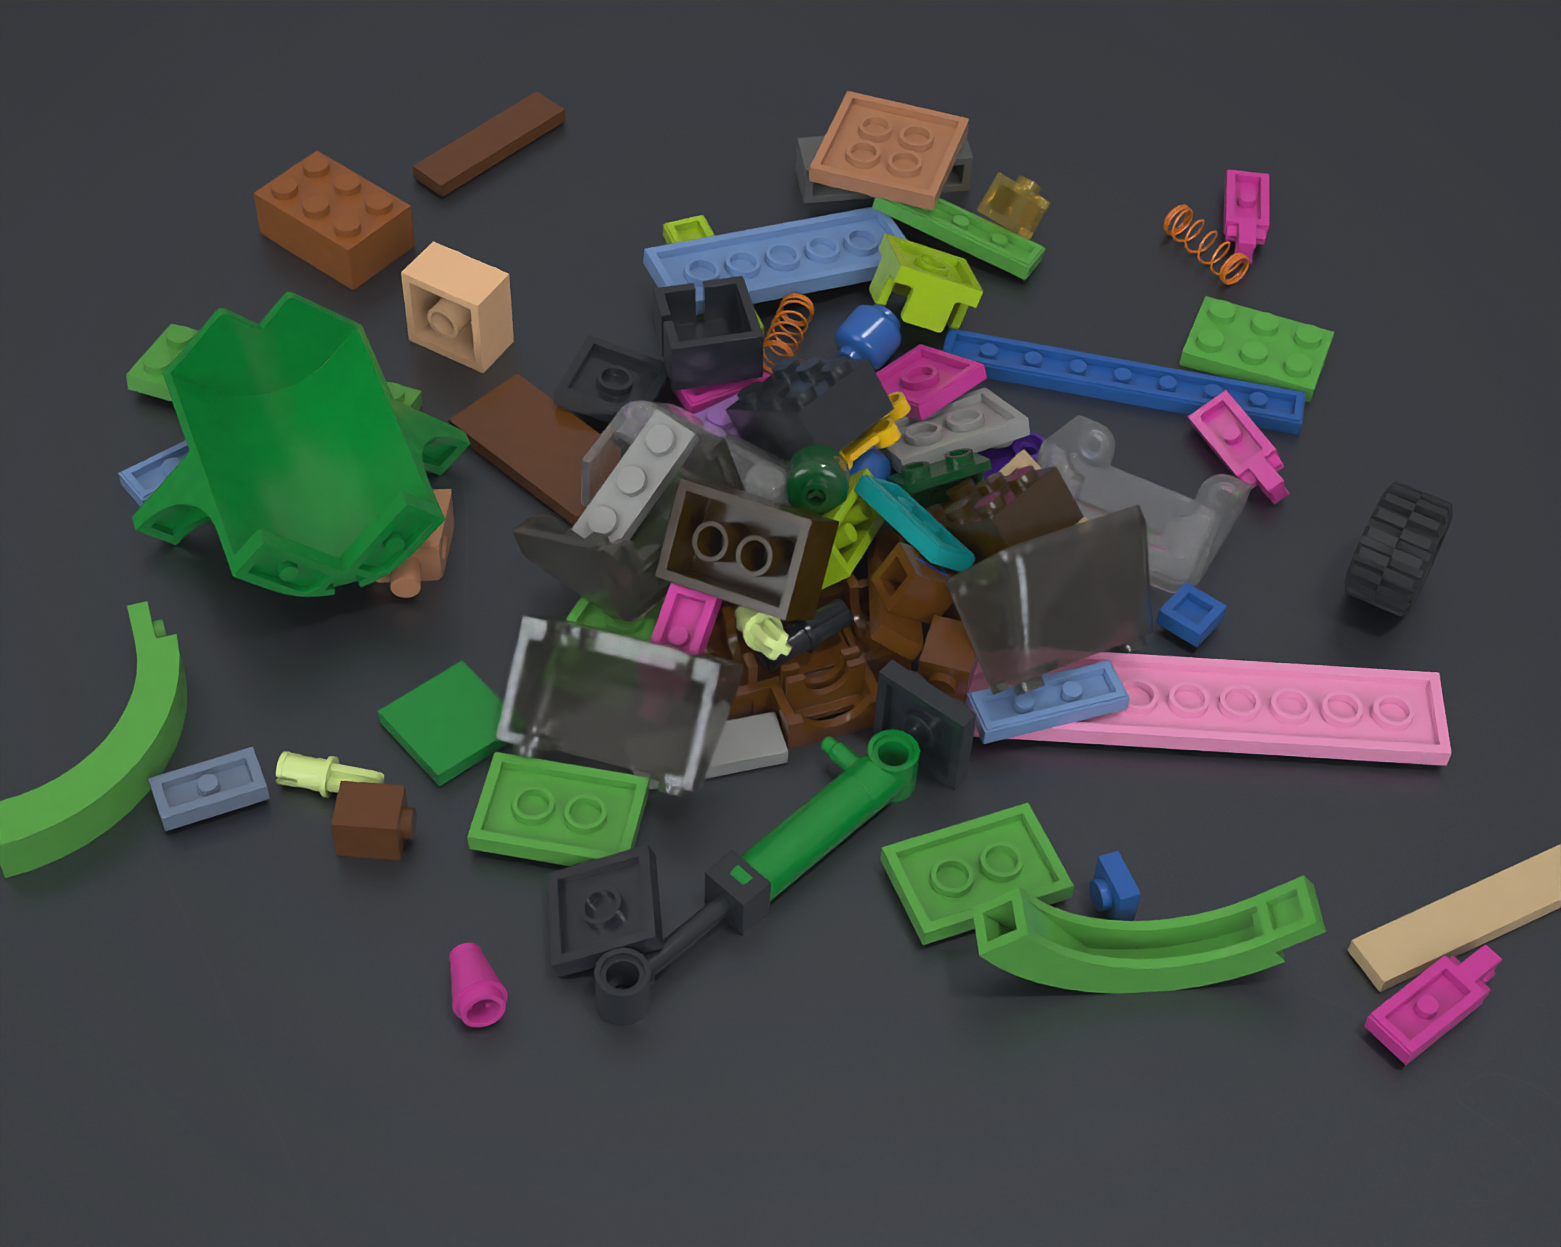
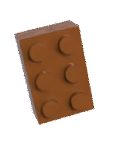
[254,150,415,291]

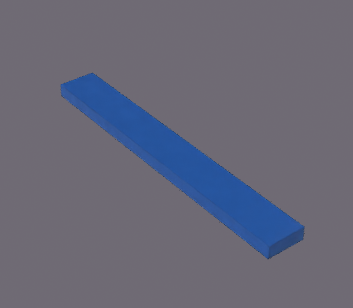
[943,328,1306,435]

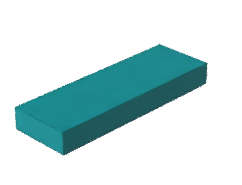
[854,475,976,573]

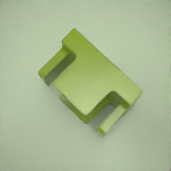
[869,233,983,333]

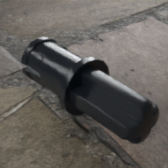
[756,599,853,672]

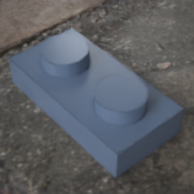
[148,747,270,831]

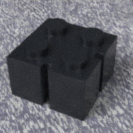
[653,276,764,391]

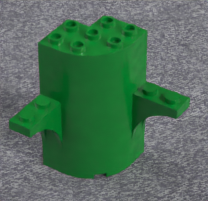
[132,292,470,597]

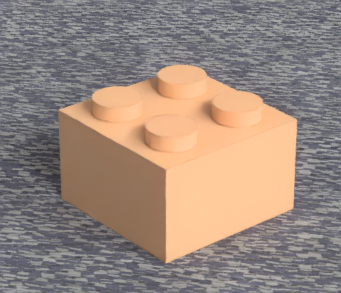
[401,241,514,373]

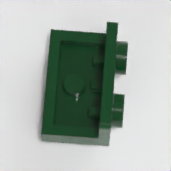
[885,448,992,533]

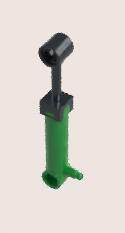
[594,729,920,1026]

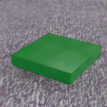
[378,661,524,787]

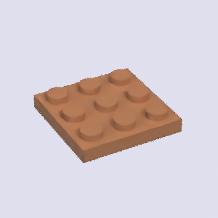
[809,91,969,210]

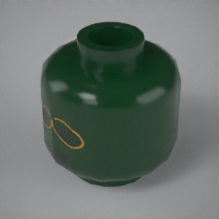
[785,444,850,516]

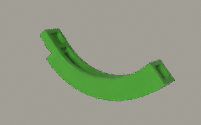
[0,601,188,878]
[972,875,1326,994]

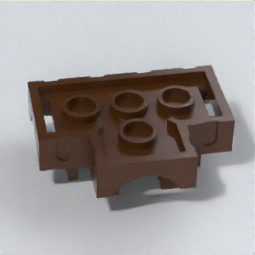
[698,574,912,750]

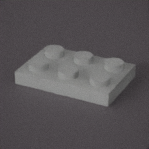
[862,388,1030,473]

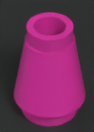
[449,943,508,1027]

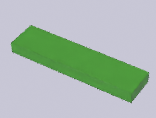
[872,198,1046,280]

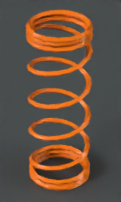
[1163,204,1250,285]
[763,293,814,373]

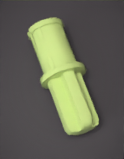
[734,605,792,661]
[276,751,385,798]

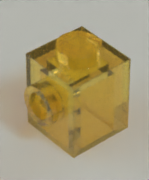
[977,172,1051,240]

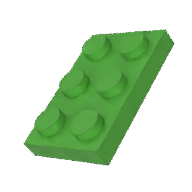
[1179,296,1334,402]
[467,752,650,866]
[880,803,1074,945]

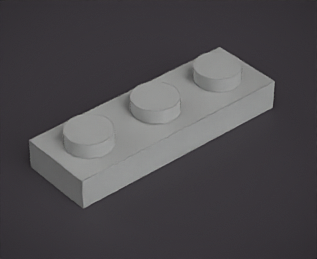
[571,409,700,560]

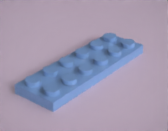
[643,207,907,315]

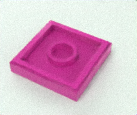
[876,344,987,421]

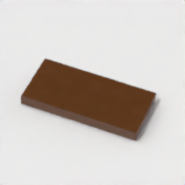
[448,373,625,526]

